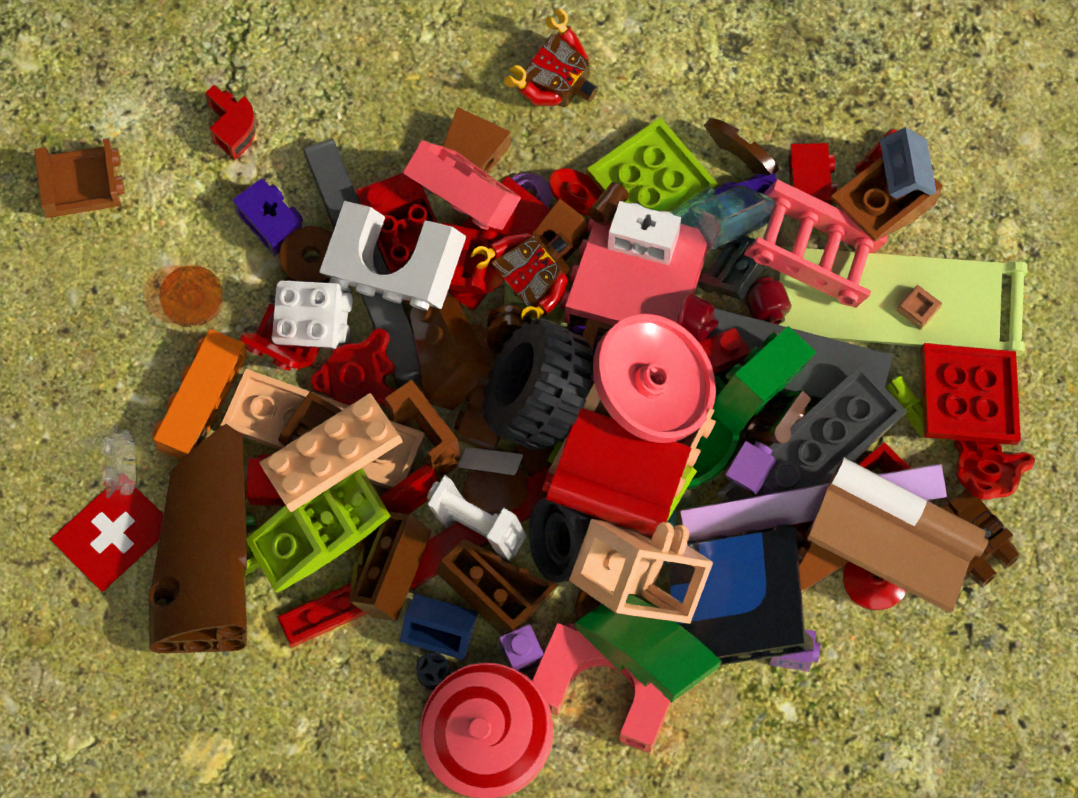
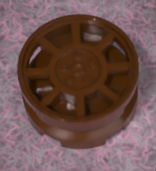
[487,305,532,353]

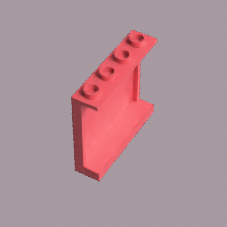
[560,217,711,326]

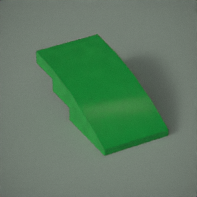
[574,594,721,703]

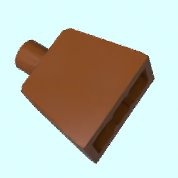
[443,107,511,174]
[532,199,590,261]

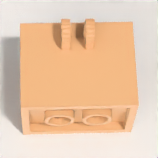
[569,519,713,623]

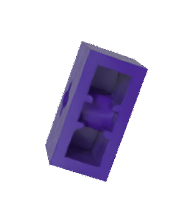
[233,178,303,256]

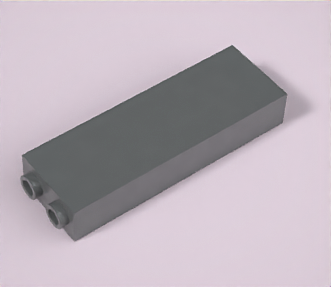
[706,308,893,408]

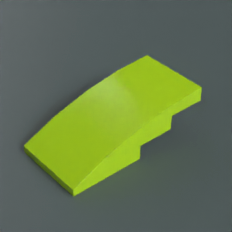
[246,468,391,592]

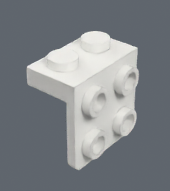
[272,281,353,351]

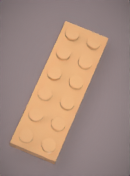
[221,369,425,490]

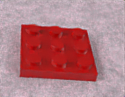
[920,343,1021,445]

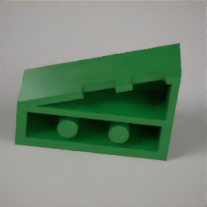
[712,326,816,435]

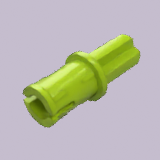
[885,376,924,438]

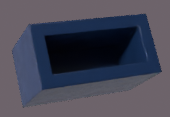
[400,594,478,660]

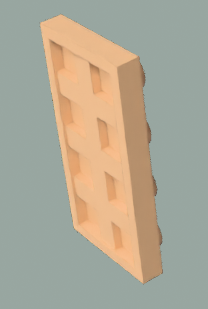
[259,393,403,513]

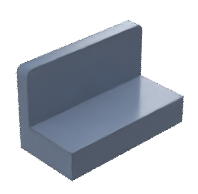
[880,127,937,199]

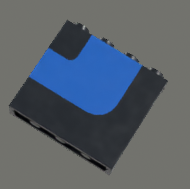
[668,524,814,666]

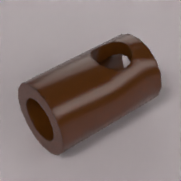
[589,182,629,226]

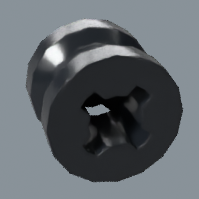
[416,652,450,691]

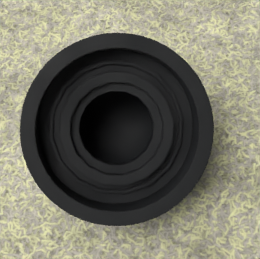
[529,497,604,583]

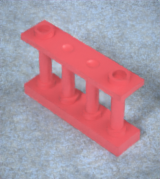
[744,179,888,308]

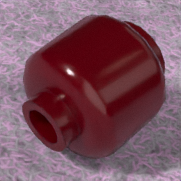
[745,277,792,325]

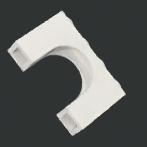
[319,201,466,311]

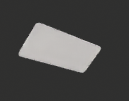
[458,447,523,475]

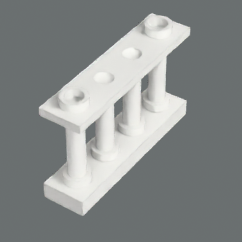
[427,476,527,564]

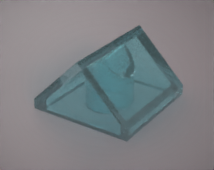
[688,185,775,250]

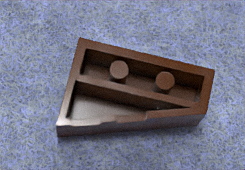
[410,295,493,410]
[349,512,432,621]
[436,539,558,636]

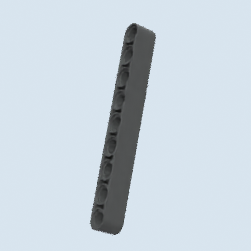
[303,138,422,389]

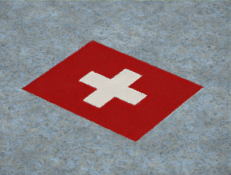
[50,474,163,592]

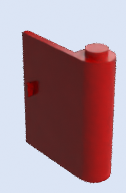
[542,408,692,538]

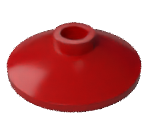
[548,168,603,216]
[843,561,906,610]

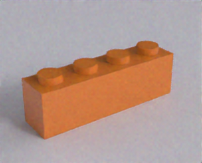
[152,329,248,460]

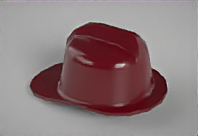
[677,288,719,342]

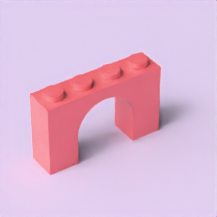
[533,623,671,753]

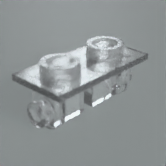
[101,425,136,497]

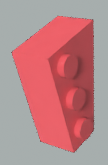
[403,140,521,230]

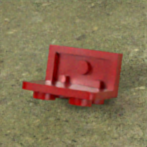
[239,304,321,371]

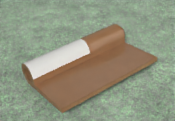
[807,458,988,614]

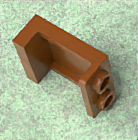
[34,138,125,218]
[385,380,461,476]

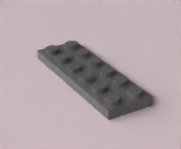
[717,364,907,532]

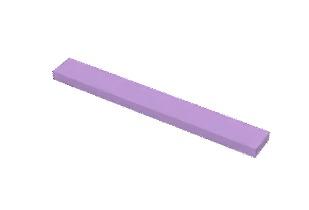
[680,463,947,541]

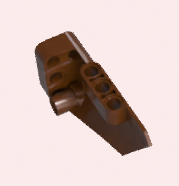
[148,424,247,654]

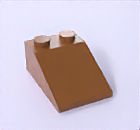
[831,156,943,242]

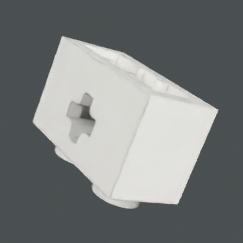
[608,201,681,265]

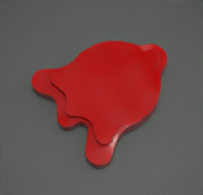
[311,328,396,407]
[954,440,1035,500]

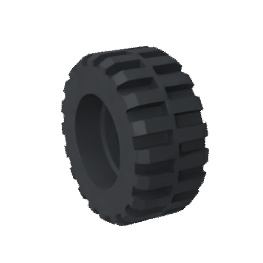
[482,318,594,451]

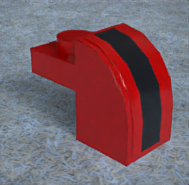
[205,85,257,161]

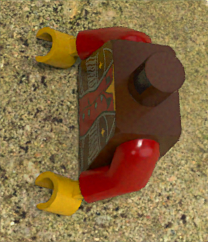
[504,9,598,107]
[471,233,573,321]

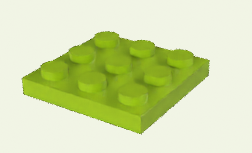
[587,117,719,217]

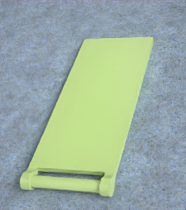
[779,247,1027,356]

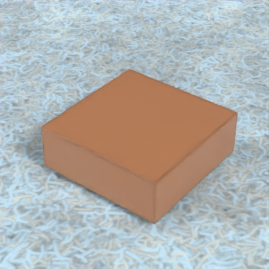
[897,284,942,330]

